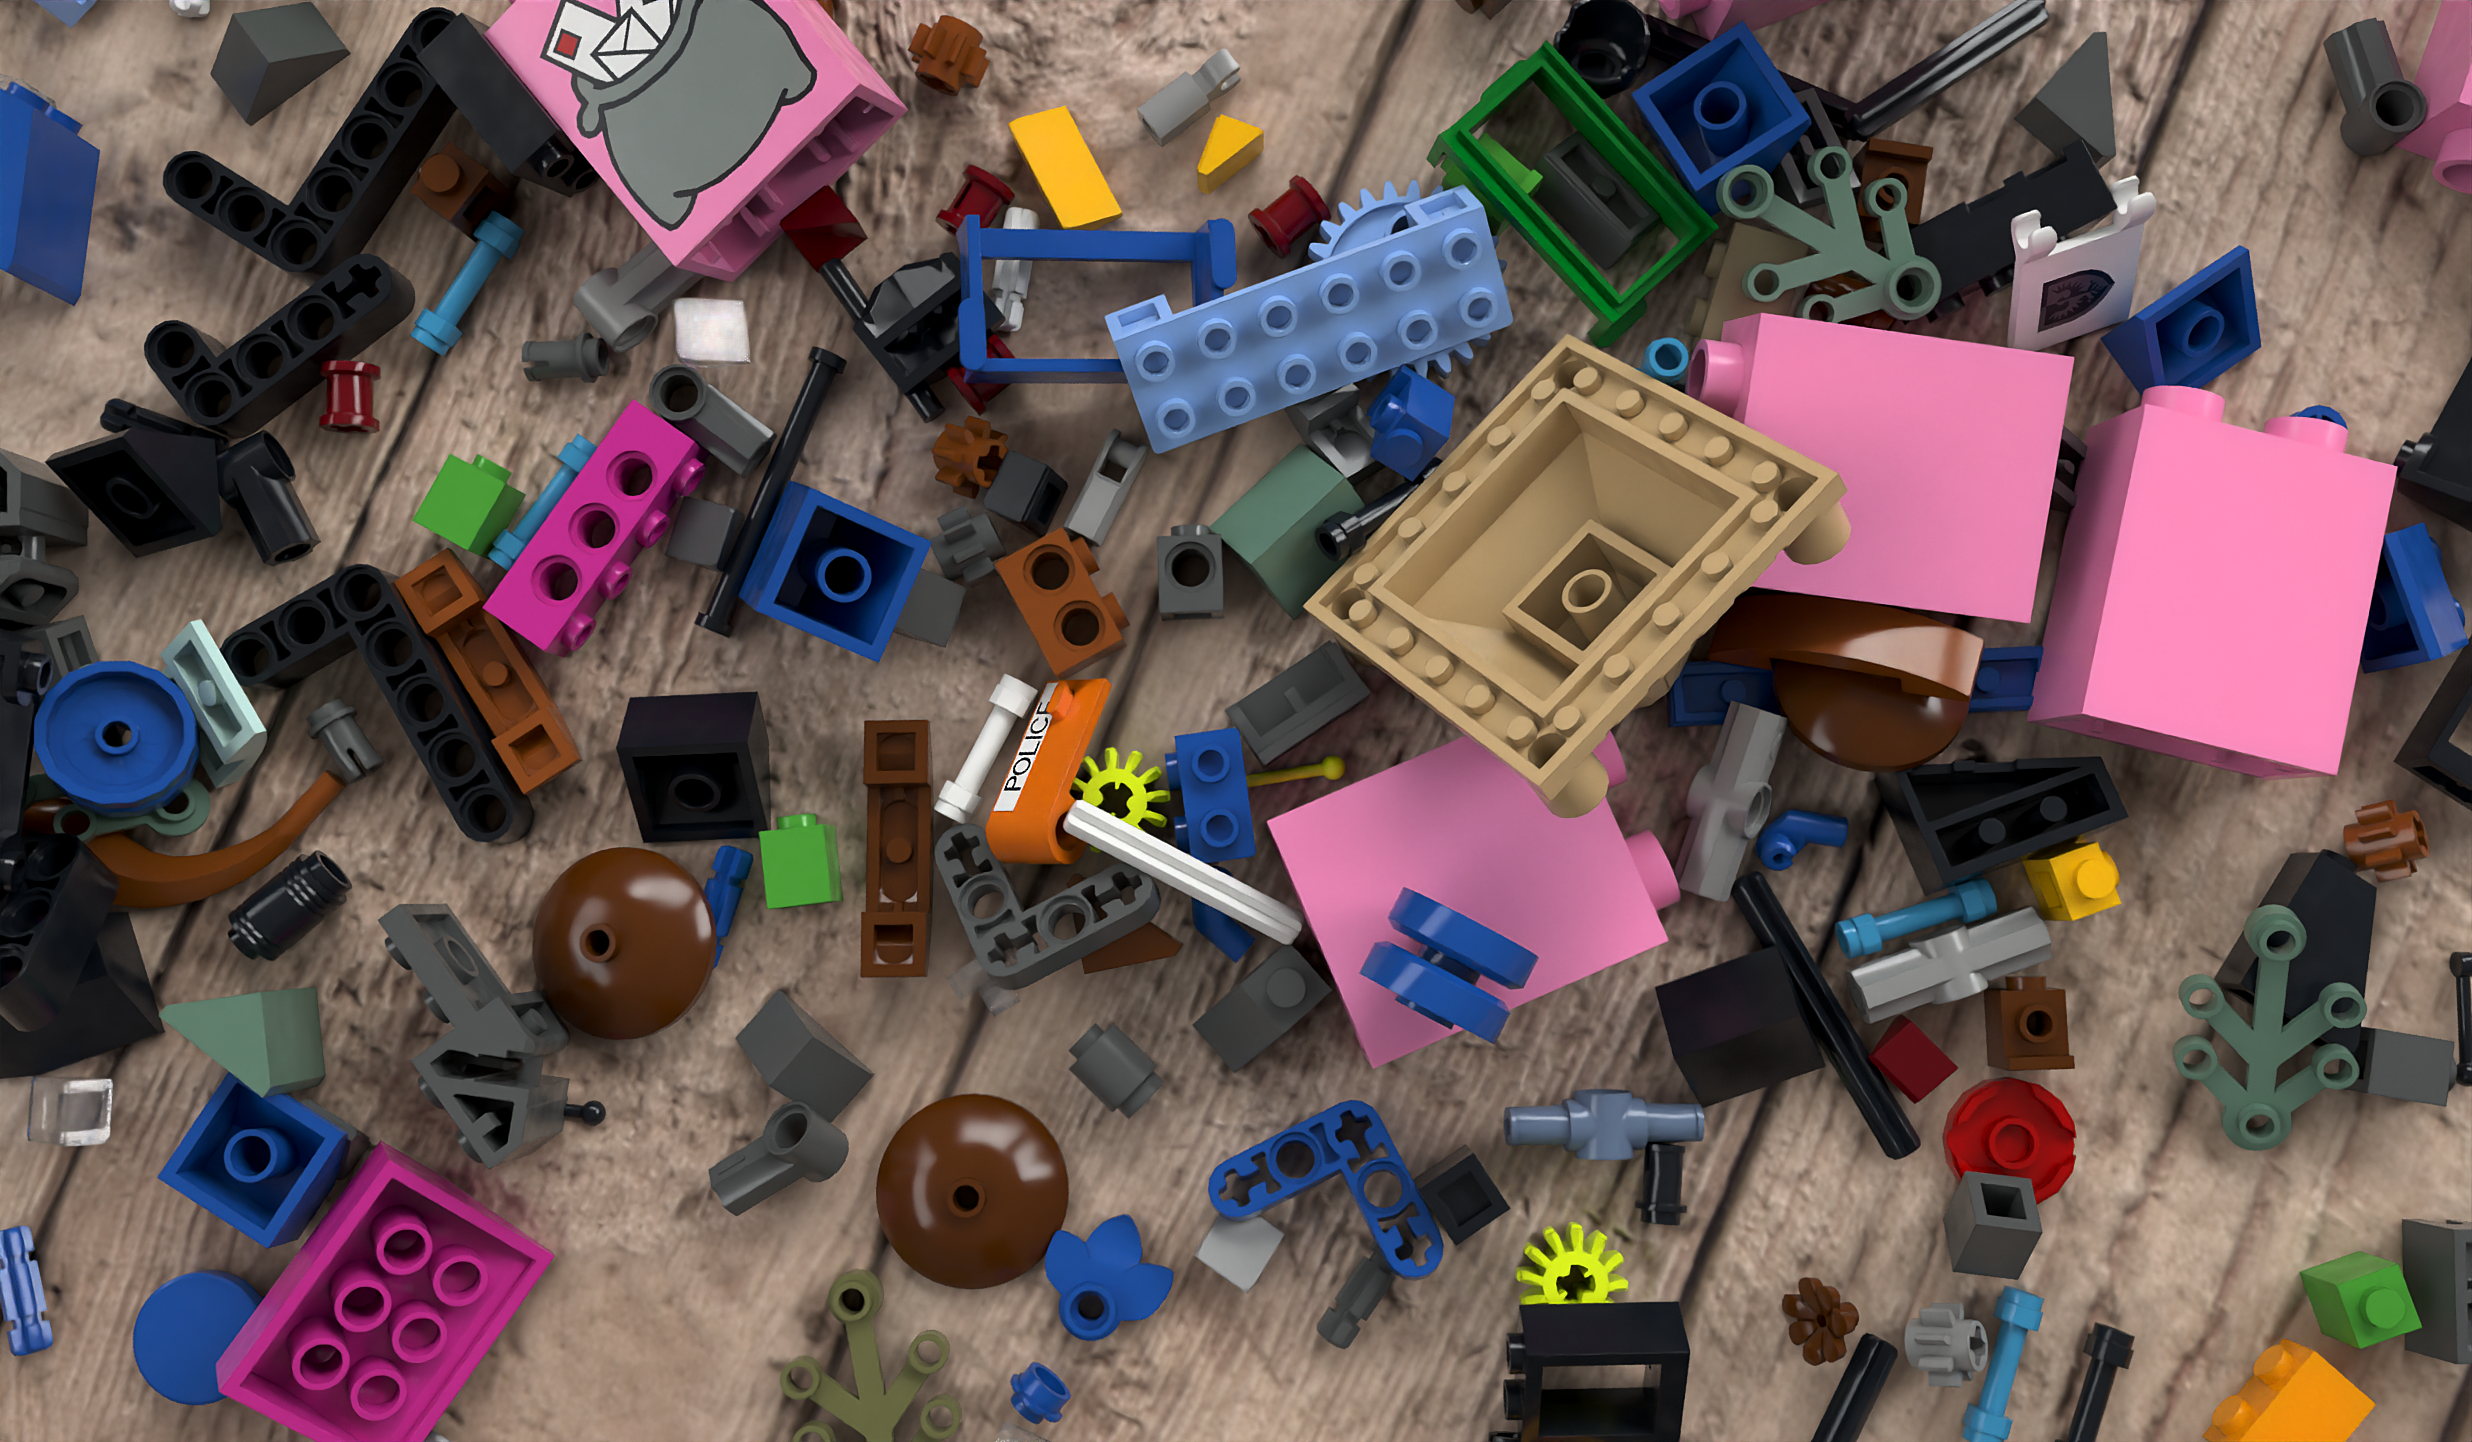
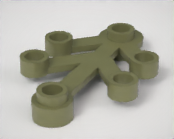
[780,1269,962,1442]

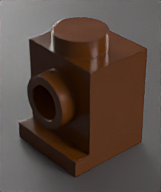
[1852,137,1933,244]
[410,141,514,243]
[1983,976,2075,1071]

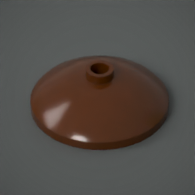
[1772,601,1970,773]
[532,847,717,1040]
[876,1093,1069,1289]

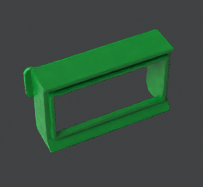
[1426,40,1719,348]

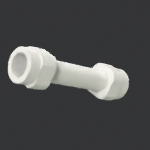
[934,673,1038,824]

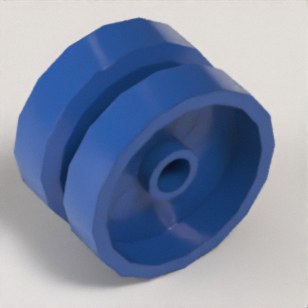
[34,661,200,818]
[1359,887,1539,1044]

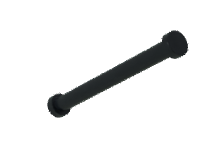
[694,346,847,638]

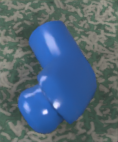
[1756,809,1848,871]
[1191,866,1256,963]

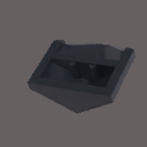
[853,252,1006,397]

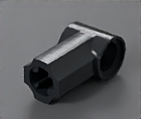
[216,430,321,567]

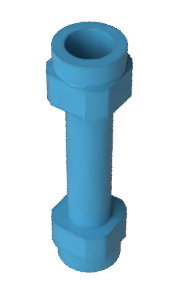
[410,210,525,357]
[1635,338,1688,386]
[487,434,598,571]
[1835,877,1997,959]
[1962,1285,2044,1442]

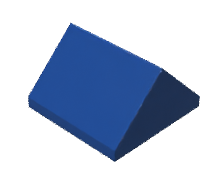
[2100,245,2262,397]

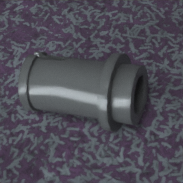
[522,333,610,383]
[306,699,385,784]

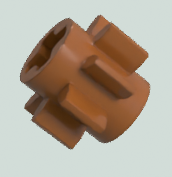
[908,15,990,96]
[932,416,1009,499]
[2343,799,2430,883]

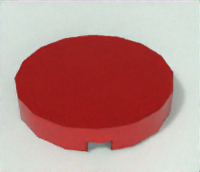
[1942,1077,2077,1205]

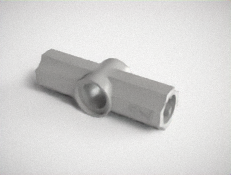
[1674,700,1788,902]
[1845,906,2052,1024]

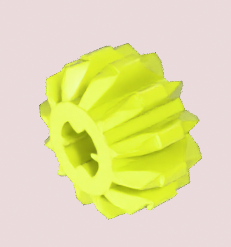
[1071,747,1171,853]
[1515,1222,1628,1305]

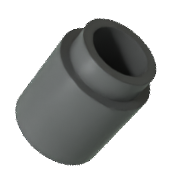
[1069,1023,1164,1119]

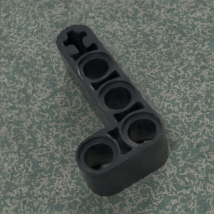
[144,253,415,438]

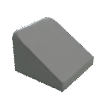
[1195,1196,1285,1293]

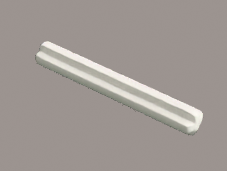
[1063,800,1304,945]

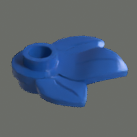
[1045,1214,1174,1341]

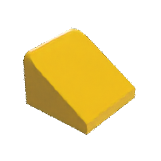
[1197,114,1264,195]

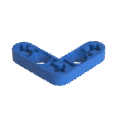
[1208,1100,1444,1281]

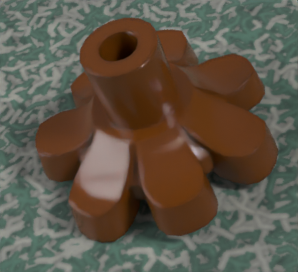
[1782,1277,1859,1366]

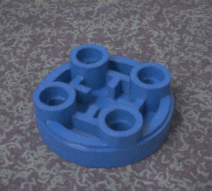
[133,1269,265,1405]

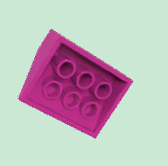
[215,1140,555,1442]

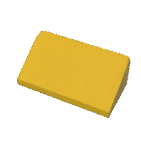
[1007,106,1123,230]

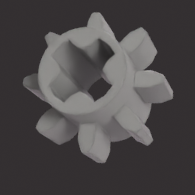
[1905,1303,1988,1388]

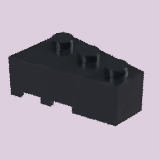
[1877,139,2118,325]
[1874,756,2129,896]

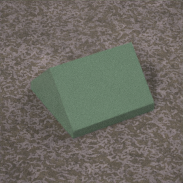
[1209,443,1377,621]
[159,987,326,1098]

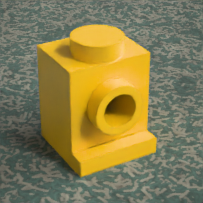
[2022,839,2122,921]

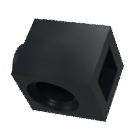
[1413,1144,1511,1246]

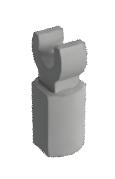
[1137,48,1241,147]

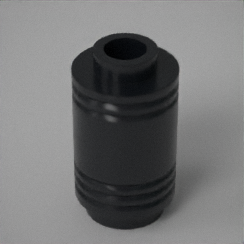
[228,850,352,961]

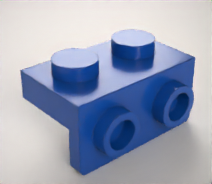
[1165,728,1256,864]

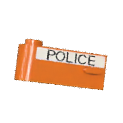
[985,678,1112,864]

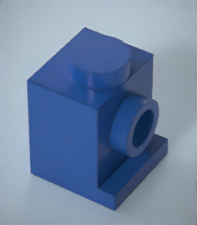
[1367,364,1455,482]

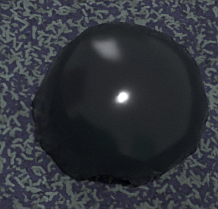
[1553,0,1651,99]

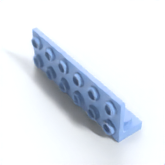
[1104,184,1513,454]

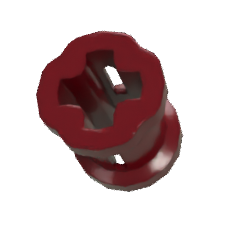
[935,164,1015,238]
[1248,175,1331,259]
[945,333,1022,416]
[319,360,381,434]

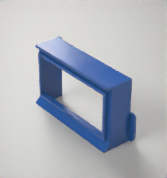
[956,215,1237,384]

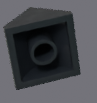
[45,428,222,558]
[1655,943,1826,1108]

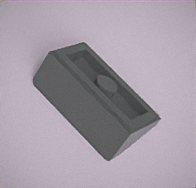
[1531,131,1663,270]

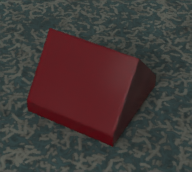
[1868,1014,1958,1104]

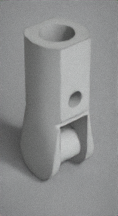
[1063,428,1150,548]

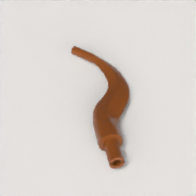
[22,770,346,909]

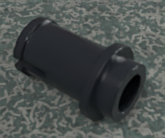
[1635,1143,1687,1225]

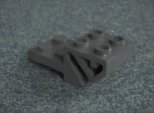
[0,448,89,630]
[378,903,570,1169]

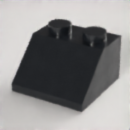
[616,691,771,843]

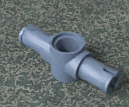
[1504,1089,1705,1160]

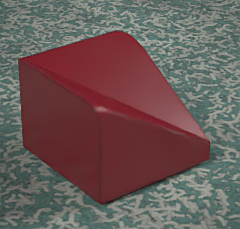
[779,185,868,274]

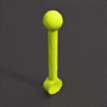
[1246,755,1346,788]

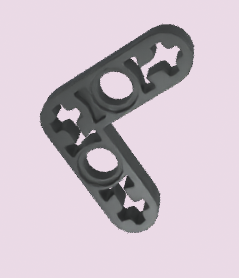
[935,823,1161,990]

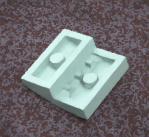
[160,620,267,788]

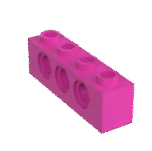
[483,399,710,658]

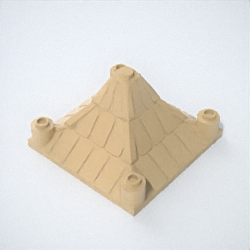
[1302,334,1851,818]

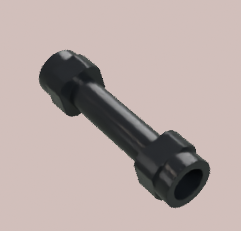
[1315,457,1443,562]
[2055,1322,2135,1442]

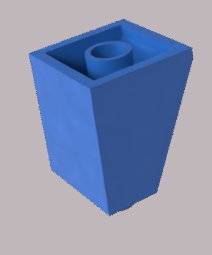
[0,81,100,306]
[738,480,932,663]

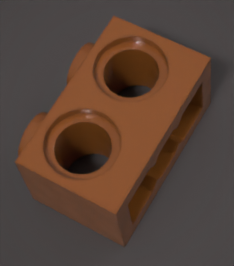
[995,527,1130,680]

